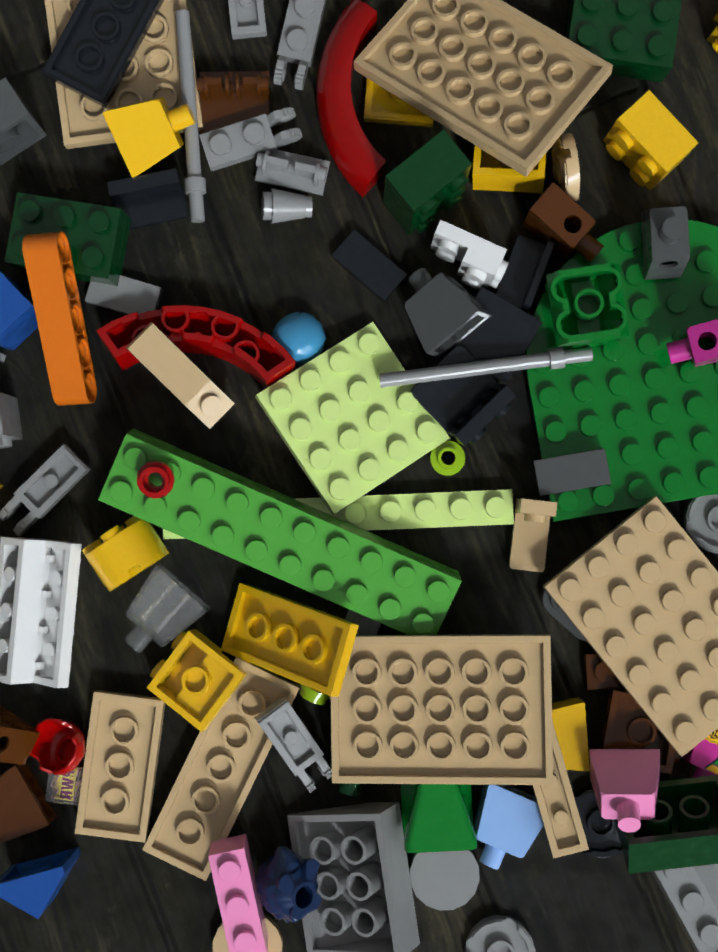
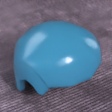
[271,311,326,368]

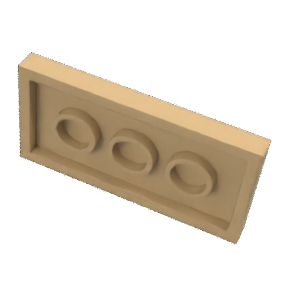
[75,690,166,843]

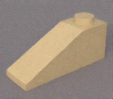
[126,322,235,429]

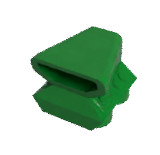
[544,263,630,349]
[400,784,477,853]

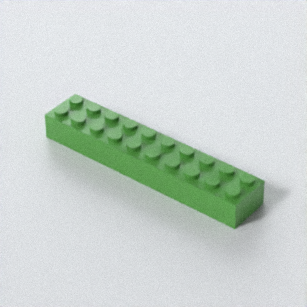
[98,429,462,635]

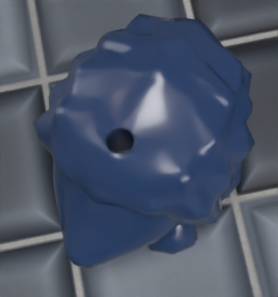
[255,845,321,923]

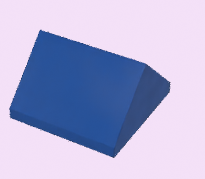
[0,270,38,350]
[0,847,81,919]

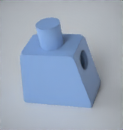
[473,785,544,870]

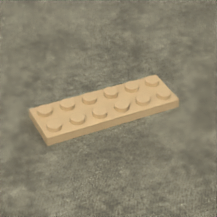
[142,657,300,881]

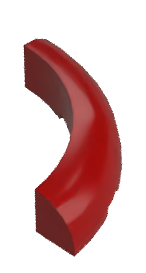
[316,0,387,198]
[96,305,296,389]

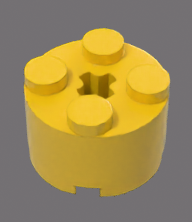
[81,516,169,592]

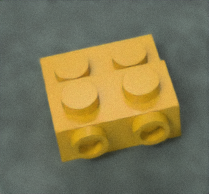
[147,629,247,732]

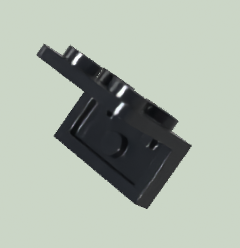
[411,346,516,446]

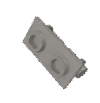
[255,150,330,196]

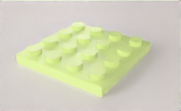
[255,322,450,515]

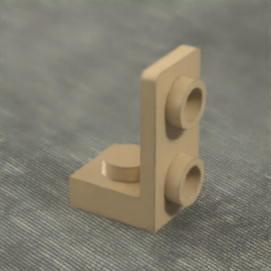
[509,498,557,572]

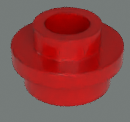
[137,461,175,498]

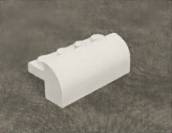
[0,537,82,688]

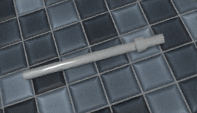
[175,9,207,223]
[379,347,593,388]

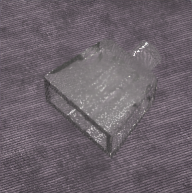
[124,564,211,653]

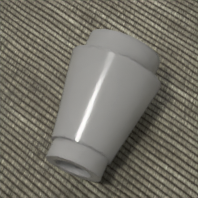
[261,188,313,224]

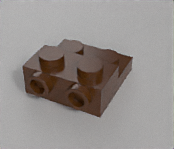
[600,688,680,774]

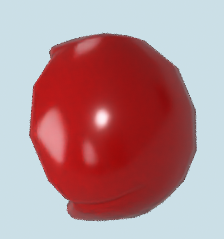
[30,718,86,775]

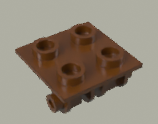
[197,71,270,141]

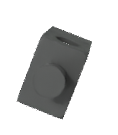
[641,206,690,280]
[405,268,491,358]

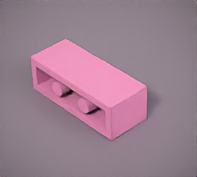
[208,834,269,952]

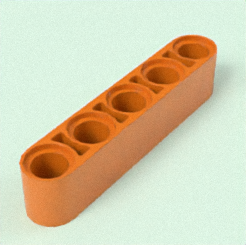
[22,232,97,406]

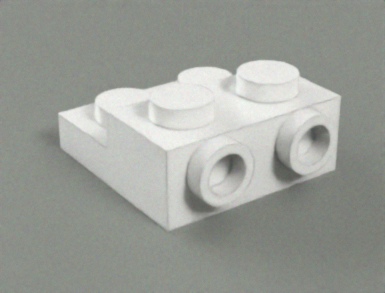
[431,220,509,290]

